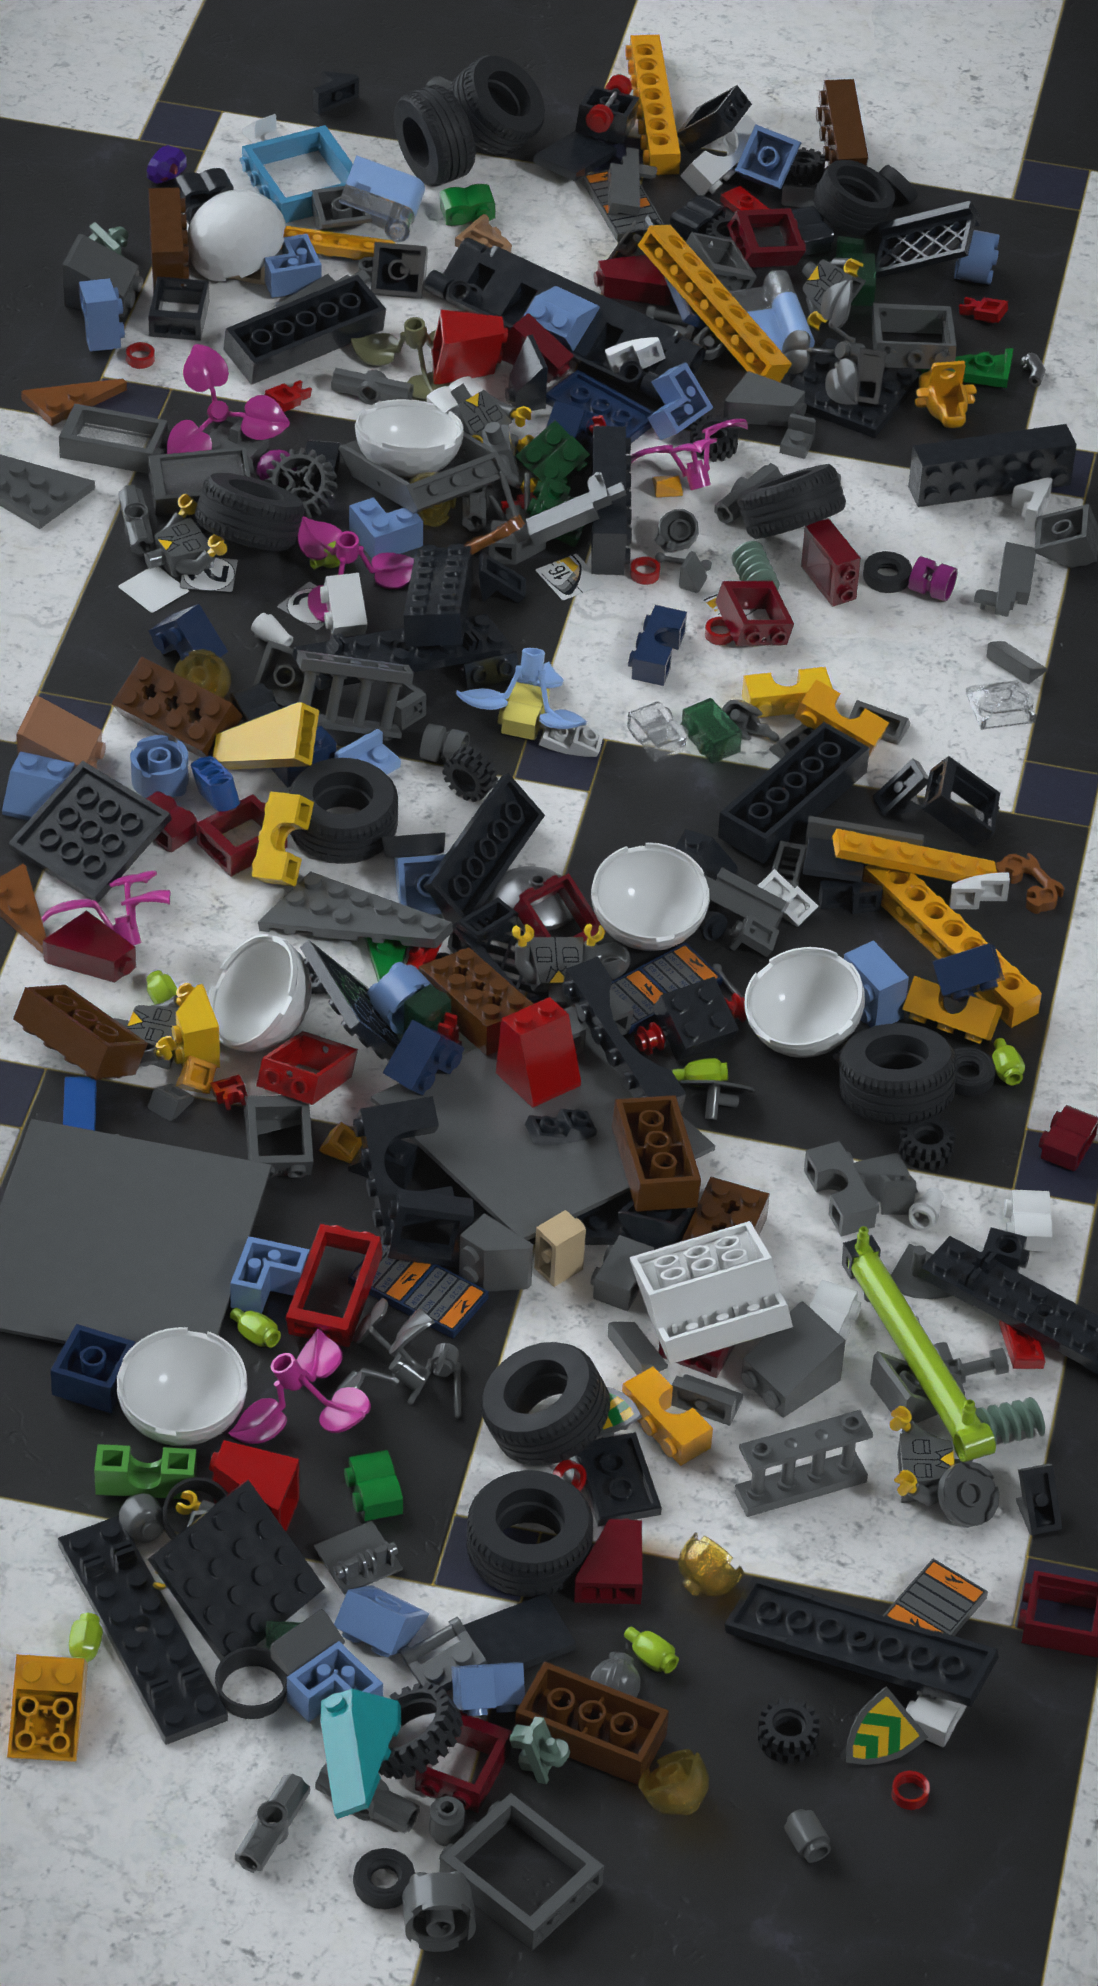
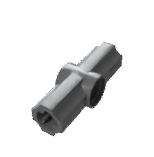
[331,368,414,405]
[714,463,783,524]
[118,485,155,557]
[462,486,487,532]
[315,1763,420,1834]
[235,1774,310,1873]

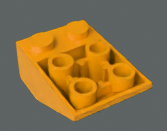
[7,1654,88,1762]

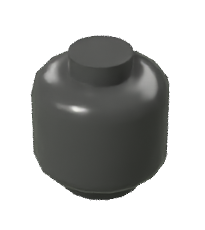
[119,1493,165,1543]

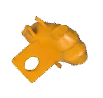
[915,361,977,428]

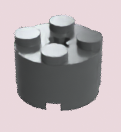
[402,1871,476,1952]

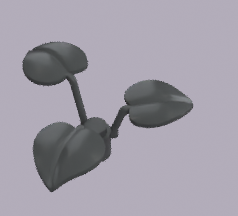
[782,280,866,405]
[330,1298,435,1401]

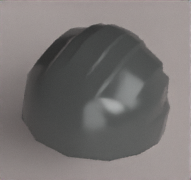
[654,509,699,553]
[590,1652,641,1698]

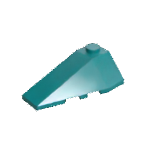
[321,1688,401,1819]

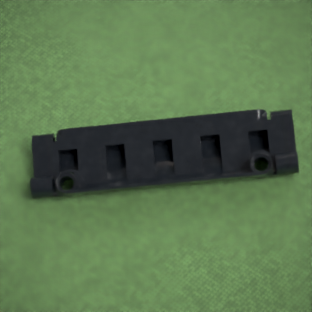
[424,237,706,403]

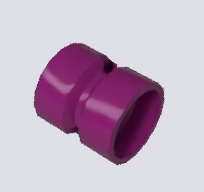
[908,556,958,602]

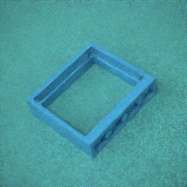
[239,125,353,223]

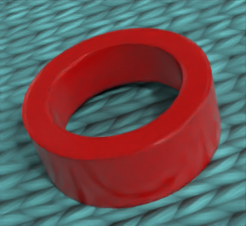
[126,342,155,369]
[630,556,661,585]
[705,617,733,645]
[552,1459,586,1491]
[891,1770,930,1810]

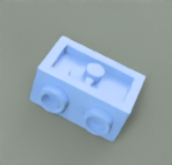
[335,729,401,775]

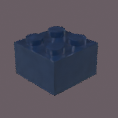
[50,1324,136,1413]

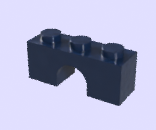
[628,605,687,686]

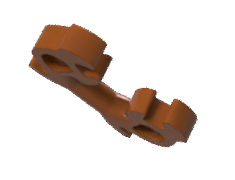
[463,514,525,555]
[996,853,1064,914]

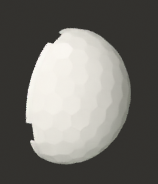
[187,190,286,281]
[355,399,463,478]
[591,843,710,951]
[208,934,312,1052]
[744,947,865,1058]
[117,1327,247,1446]

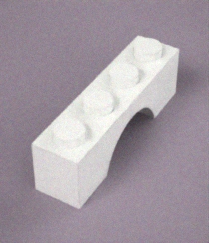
[680,115,756,196]

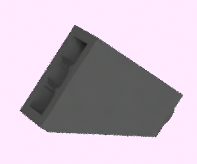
[723,371,807,427]

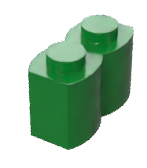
[439,184,496,226]
[344,1450,403,1521]

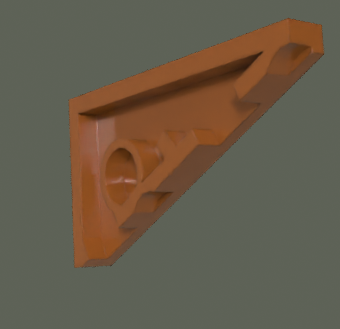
[21,378,127,426]
[0,864,47,954]

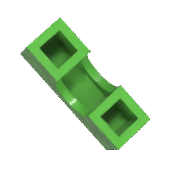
[94,1444,197,1499]

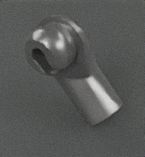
[1021,353,1046,387]

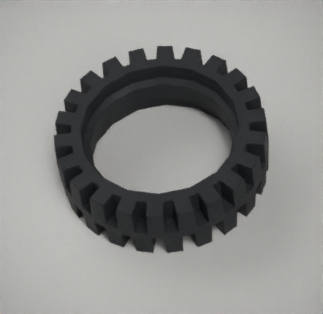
[378,1683,463,1779]

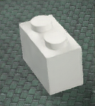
[320,573,367,637]

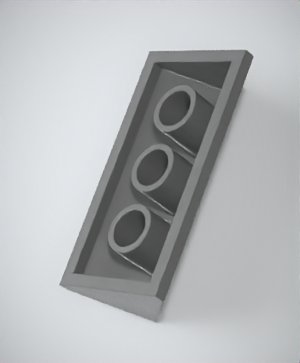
[805,816,925,865]

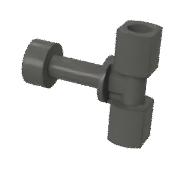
[933,1342,1009,1396]

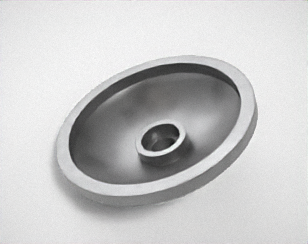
[491,866,574,930]

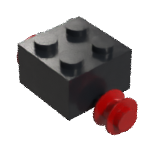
[575,74,640,144]
[634,977,747,1061]

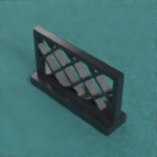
[873,200,982,278]
[447,919,549,1004]

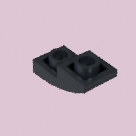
[525,1109,597,1145]

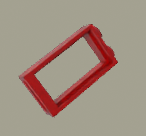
[256,1031,358,1105]
[286,1224,383,1347]

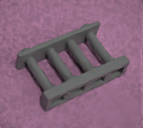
[296,650,414,741]
[734,1410,873,1517]

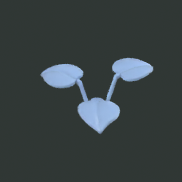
[456,648,587,729]

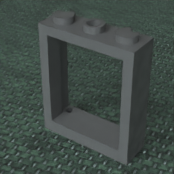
[871,303,956,370]
[439,1793,604,1951]

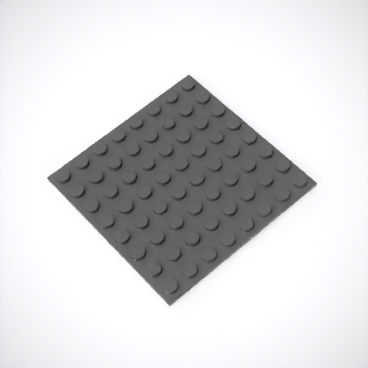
[370,1032,716,1241]
[0,1119,272,1344]

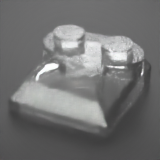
[966,680,1036,730]

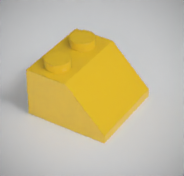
[172,984,220,1069]

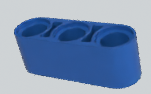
[191,756,240,811]
[63,1077,96,1131]

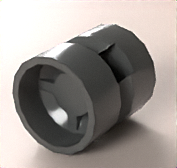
[420,723,470,764]

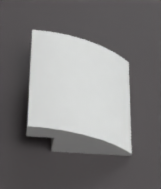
[629,1221,793,1364]

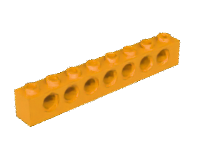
[625,34,681,175]
[638,225,792,382]
[863,864,1042,1028]

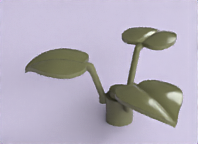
[351,317,450,402]

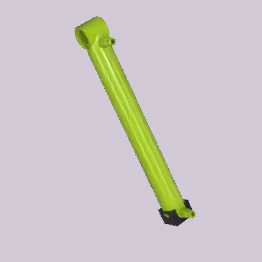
[842,1226,996,1462]

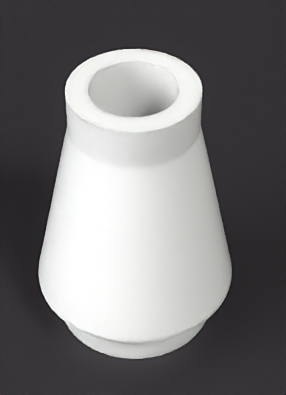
[251,613,293,646]
[909,1188,944,1230]

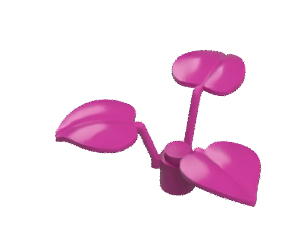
[167,344,290,454]
[631,419,748,490]
[298,516,414,622]
[42,871,171,945]
[228,1329,371,1444]

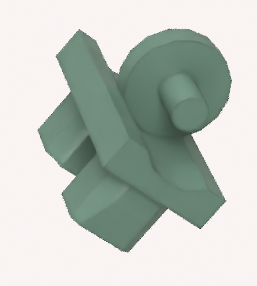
[89,222,129,257]
[510,1717,570,1784]

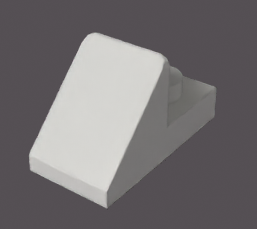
[242,114,282,143]
[1011,477,1053,532]

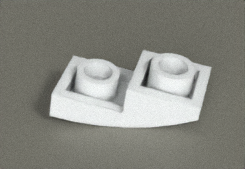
[539,725,604,757]

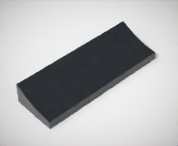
[423,773,545,924]

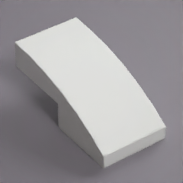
[605,337,665,373]
[758,869,818,927]
[949,872,1010,909]

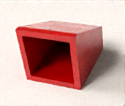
[431,309,508,385]
[496,997,581,1108]
[209,1440,299,1531]

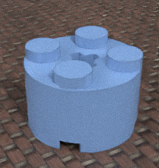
[954,230,999,285]
[130,735,189,798]
[367,962,440,1034]

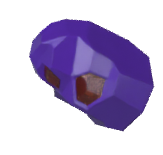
[147,145,187,184]

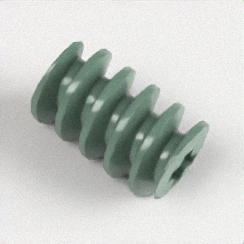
[732,541,780,590]
[976,1397,1045,1444]

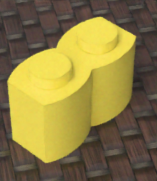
[498,682,550,740]

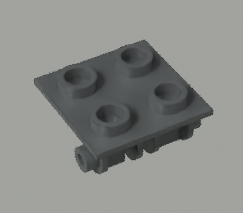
[313,1521,403,1595]

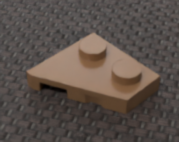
[455,214,512,252]

